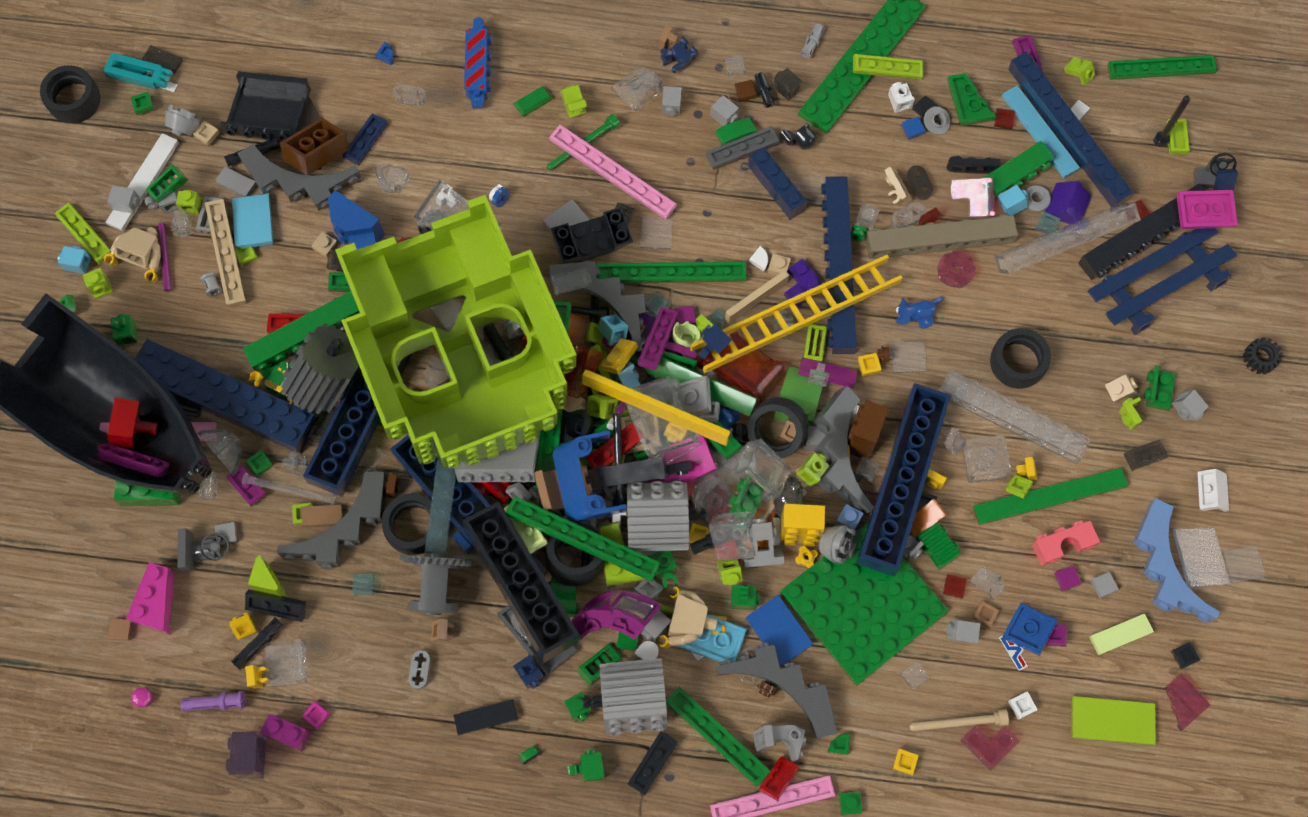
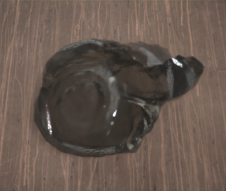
[772,475,804,516]

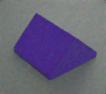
[1044,181,1091,228]

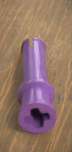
[180,691,246,712]

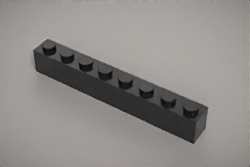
[1078,183,1206,280]

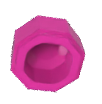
[131,687,153,708]

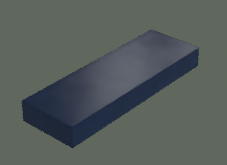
[343,113,388,166]

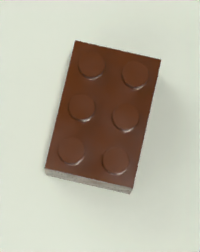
[280,118,349,176]
[847,400,889,460]

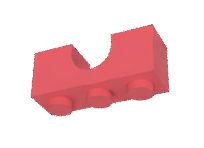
[1032,520,1100,567]

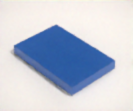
[745,595,813,668]

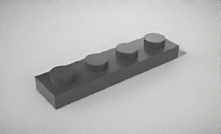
[706,126,779,170]

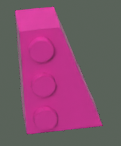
[126,562,175,635]

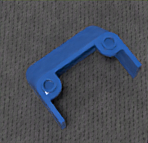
[553,431,627,522]

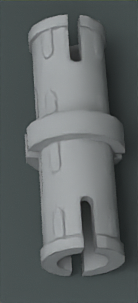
[800,24,825,59]

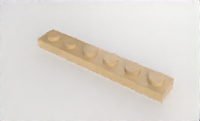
[205,199,246,307]

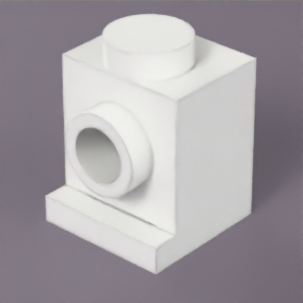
[888,82,915,113]

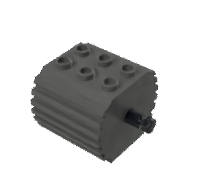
[282,324,359,414]

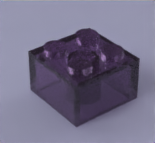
[226,732,267,779]

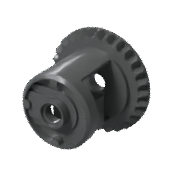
[400,554,473,615]

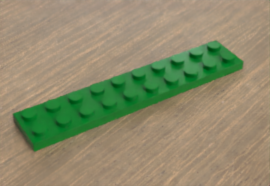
[798,0,926,134]

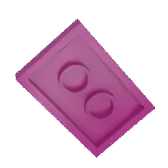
[1176,190,1238,229]

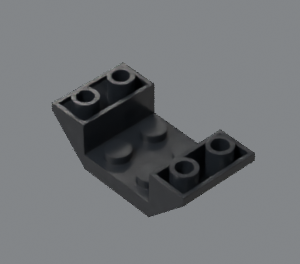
[551,207,633,264]

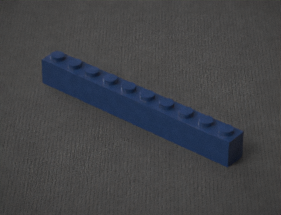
[1008,51,1133,210]
[821,176,857,354]

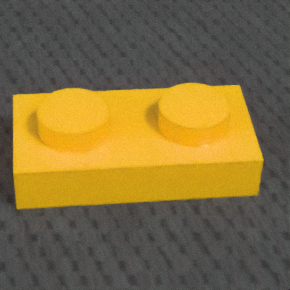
[601,338,638,375]

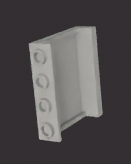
[454,431,540,483]

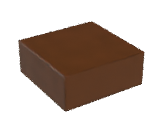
[735,80,757,102]

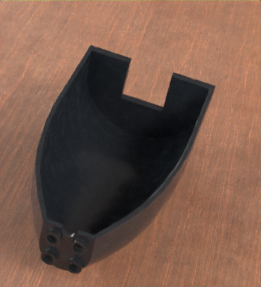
[0,293,213,495]

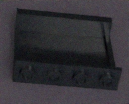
[220,71,311,141]

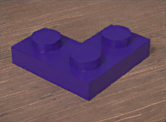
[784,258,823,308]

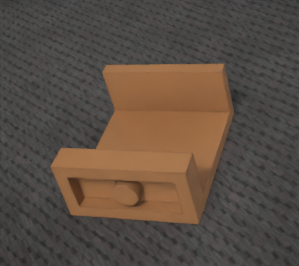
[534,460,593,512]

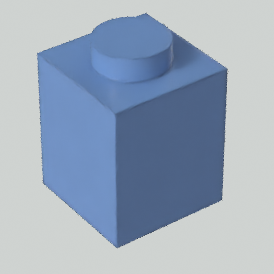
[835,504,864,531]

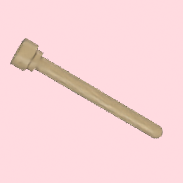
[909,709,1009,731]

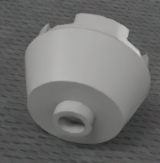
[165,104,201,137]
[819,525,856,564]

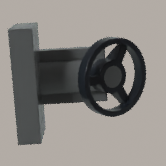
[1194,152,1237,188]
[178,528,229,572]

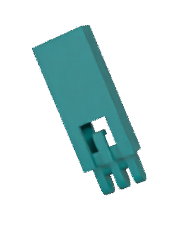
[103,52,173,90]

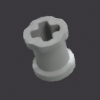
[200,272,223,297]

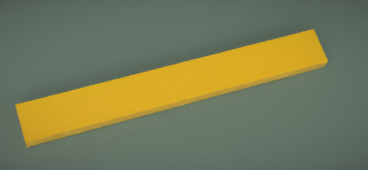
[582,370,730,446]

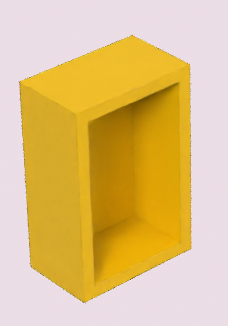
[780,504,825,547]

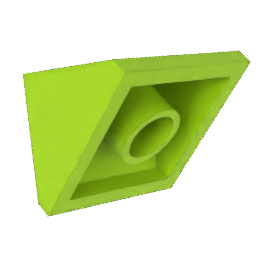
[248,555,288,597]

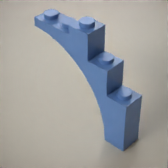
[1132,498,1220,623]

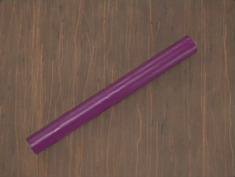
[158,222,172,292]

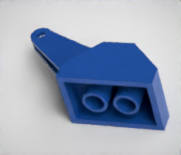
[328,190,385,250]

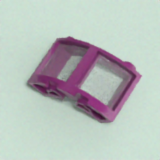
[571,590,662,640]

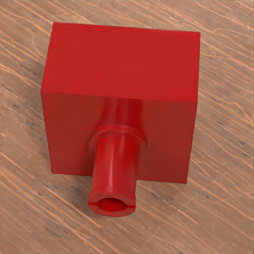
[107,398,158,450]

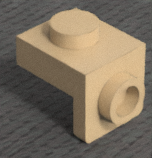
[1105,374,1138,402]

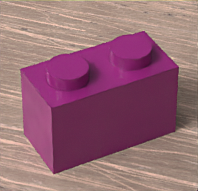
[260,714,311,752]

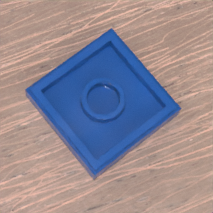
[1002,603,1058,656]

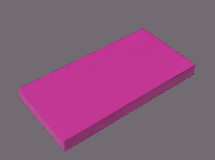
[644,435,718,484]

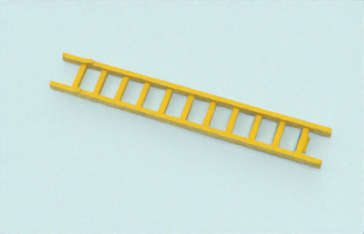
[690,255,903,373]

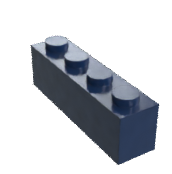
[748,147,807,220]

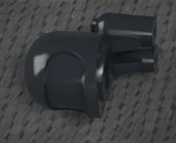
[779,123,817,150]

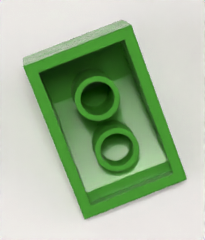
[774,366,824,426]

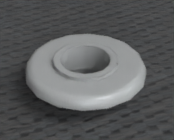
[924,107,950,135]
[1025,185,1051,212]

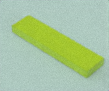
[853,54,923,80]
[54,202,111,265]

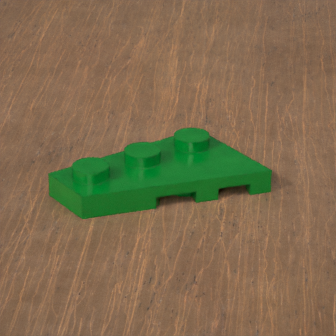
[947,73,996,126]

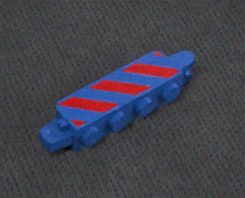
[464,17,492,109]

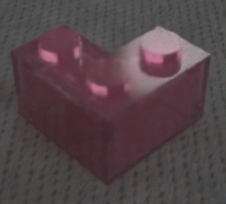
[951,178,994,216]

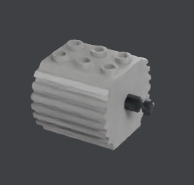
[627,481,707,551]
[583,658,668,736]

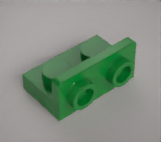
[1144,365,1175,411]
[729,474,766,523]

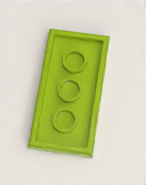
[1071,696,1156,746]

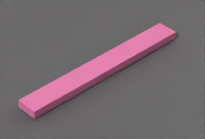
[549,124,677,220]

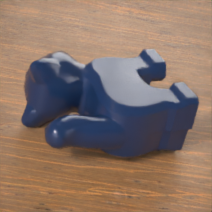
[660,37,698,73]

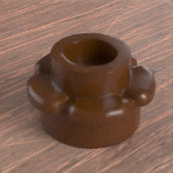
[877,345,890,364]
[757,680,777,698]

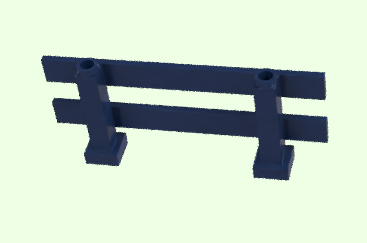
[1087,228,1237,335]

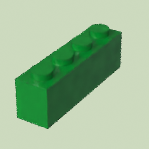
[980,141,1054,202]

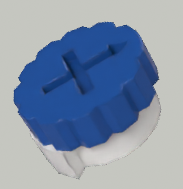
[489,184,509,207]

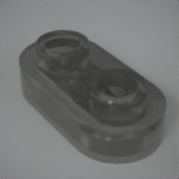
[907,165,933,200]

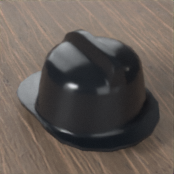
[560,409,597,443]

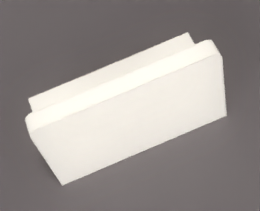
[1198,469,1229,512]

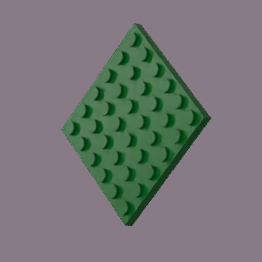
[780,522,949,686]

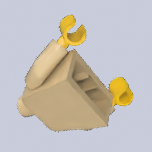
[104,227,161,283]
[659,587,717,649]

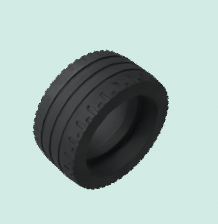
[40,65,101,124]
[990,328,1051,389]
[747,397,809,459]
[382,493,443,555]
[545,522,605,586]

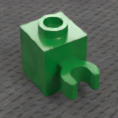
[110,314,137,345]
[651,551,678,589]
[730,585,759,610]
[567,749,605,782]

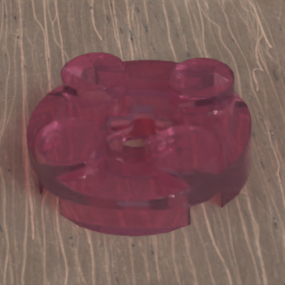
[937,251,976,288]

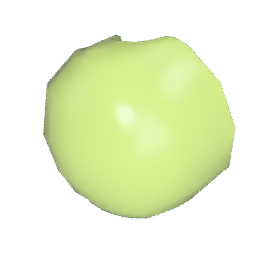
[672,321,701,348]

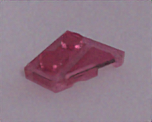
[1165,673,1210,731]

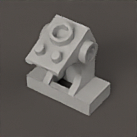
[742,518,784,567]
[753,725,806,762]

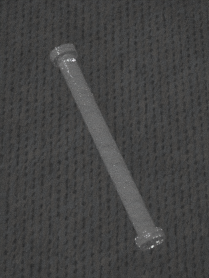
[242,473,337,505]

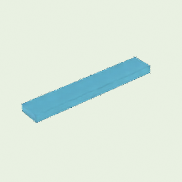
[1002,85,1080,179]

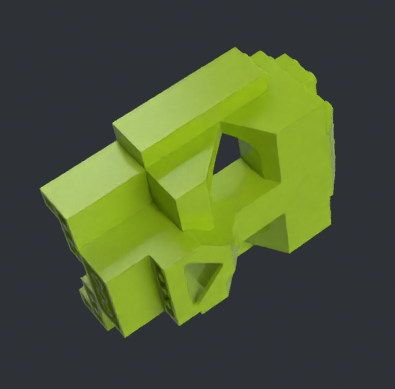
[335,195,577,469]

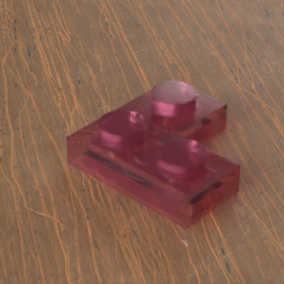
[960,725,1019,771]

